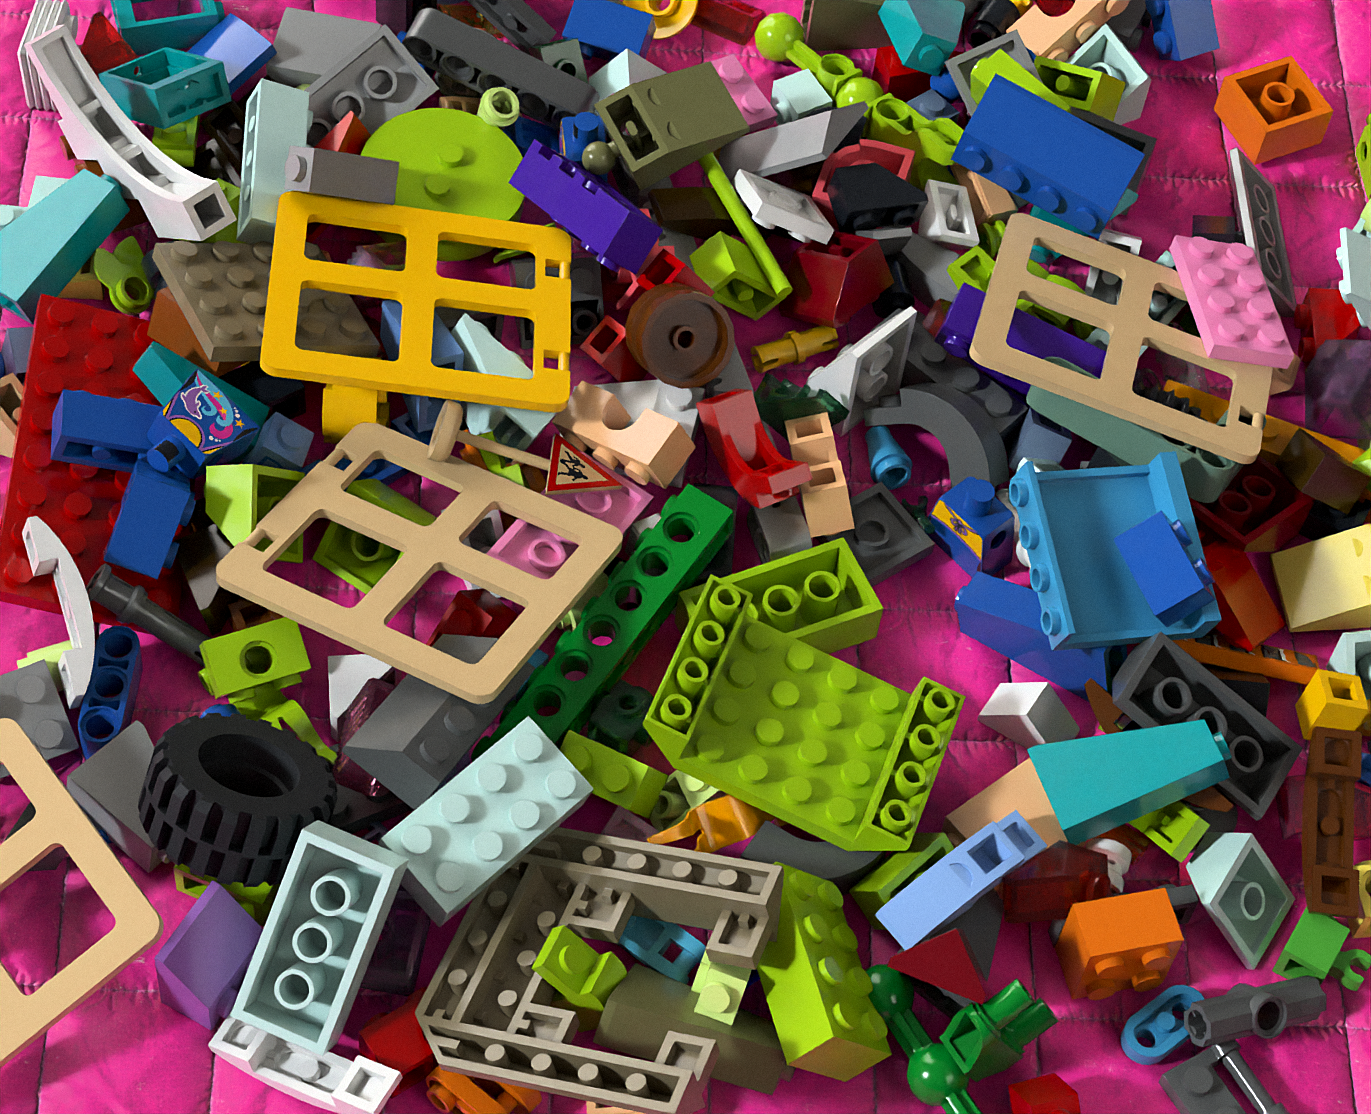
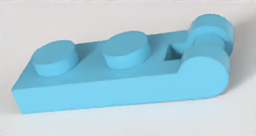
[615,915,706,985]

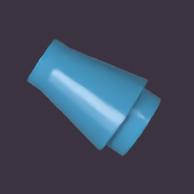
[865,425,913,490]

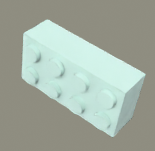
[378,716,594,927]
[230,820,409,1056]

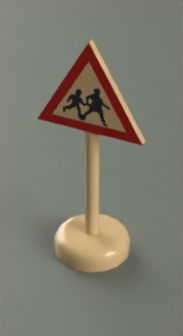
[427,399,623,495]

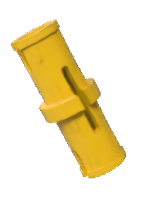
[750,325,839,373]

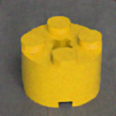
[322,357,390,444]

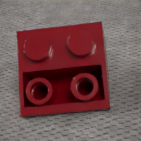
[779,231,894,329]

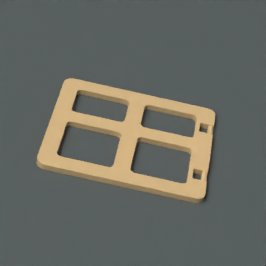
[969,213,1281,464]
[216,422,623,704]
[0,718,164,1068]

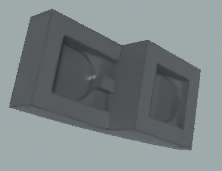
[855,227,912,256]

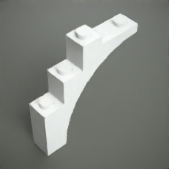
[24,25,237,241]

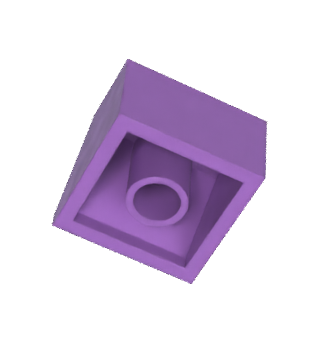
[154,880,263,1030]

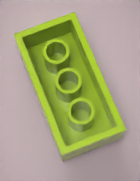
[674,537,884,654]
[757,861,892,1082]

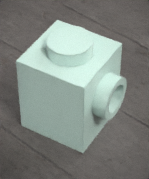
[770,68,833,126]

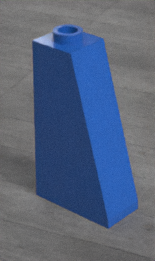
[954,571,1128,702]

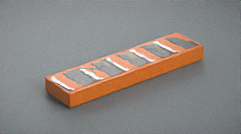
[1137,632,1320,685]

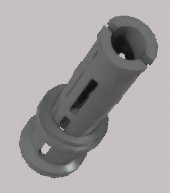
[86,563,212,668]

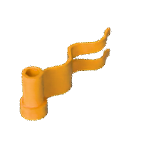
[647,794,790,854]

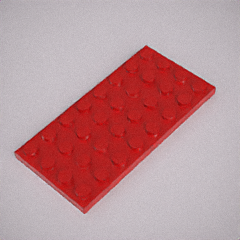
[0,293,195,635]

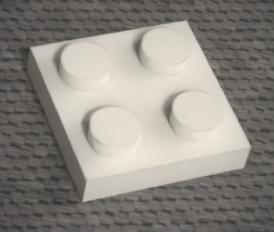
[732,169,834,245]

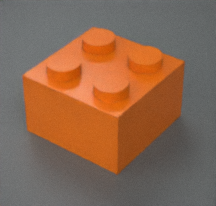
[1214,55,1334,165]
[1055,888,1184,1000]

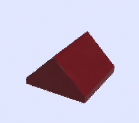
[887,928,992,1005]

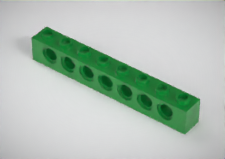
[471,483,734,762]

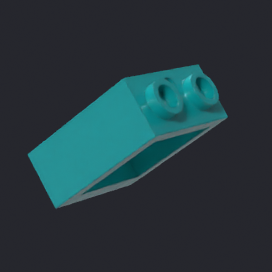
[110,0,225,57]
[98,47,232,129]

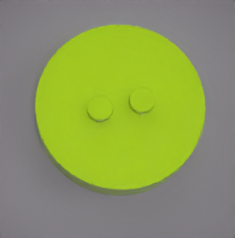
[361,108,525,261]

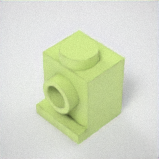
[691,950,752,1025]

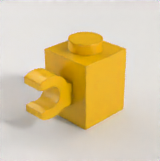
[1295,669,1371,740]

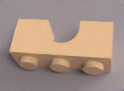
[1006,0,1130,62]
[552,380,696,489]
[784,412,855,538]

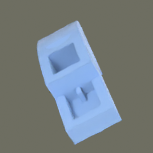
[875,810,1048,950]

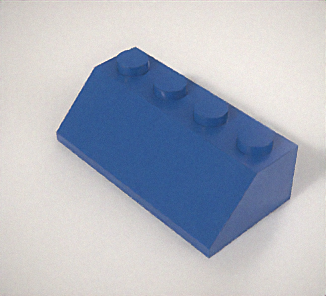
[951,73,1145,239]

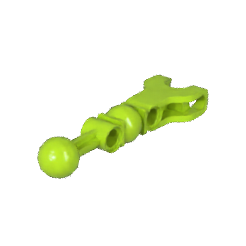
[754,12,964,192]

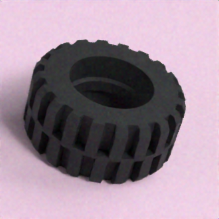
[138,713,338,887]

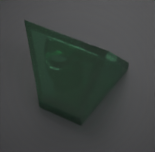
[753,373,850,441]

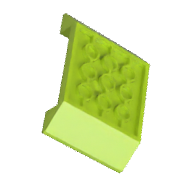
[642,574,966,851]

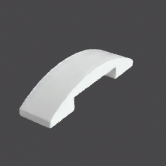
[22,516,95,709]
[208,1011,403,1114]

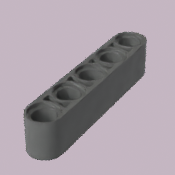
[402,8,600,132]

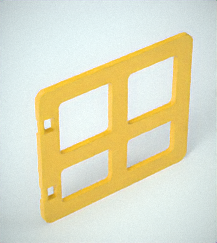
[260,191,571,413]

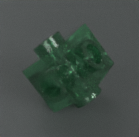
[587,679,654,758]

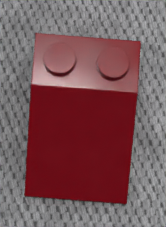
[1189,455,1316,552]

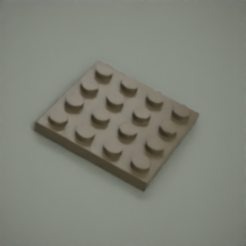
[152,241,380,362]

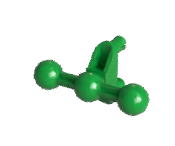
[865,964,1059,1114]

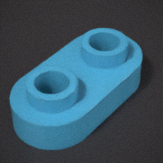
[1120,985,1205,1065]

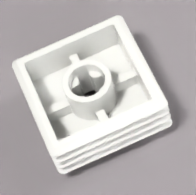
[17,0,83,113]

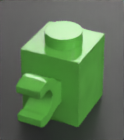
[1272,907,1371,991]

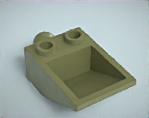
[582,61,750,191]

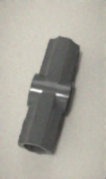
[1184,975,1326,1047]

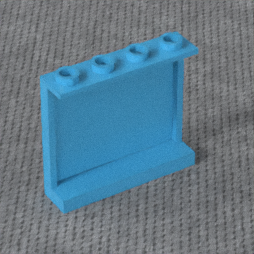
[1009,451,1222,651]

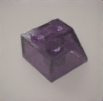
[1305,340,1371,439]

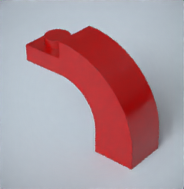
[696,388,813,509]

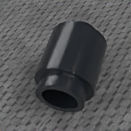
[967,0,1020,48]
[872,255,915,318]

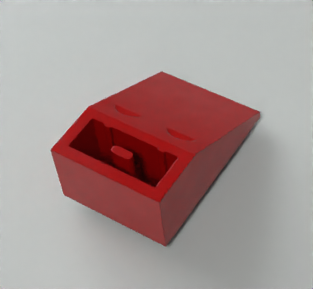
[1193,515,1286,652]

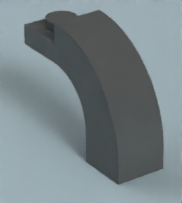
[863,382,1010,488]
[740,820,887,896]

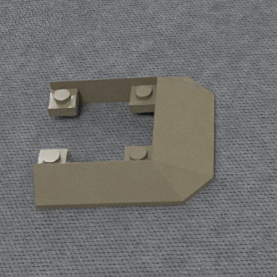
[415,827,784,1114]

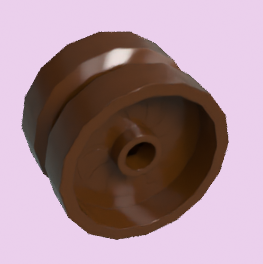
[625,282,735,389]

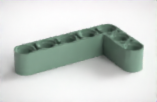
[1026,356,1267,503]

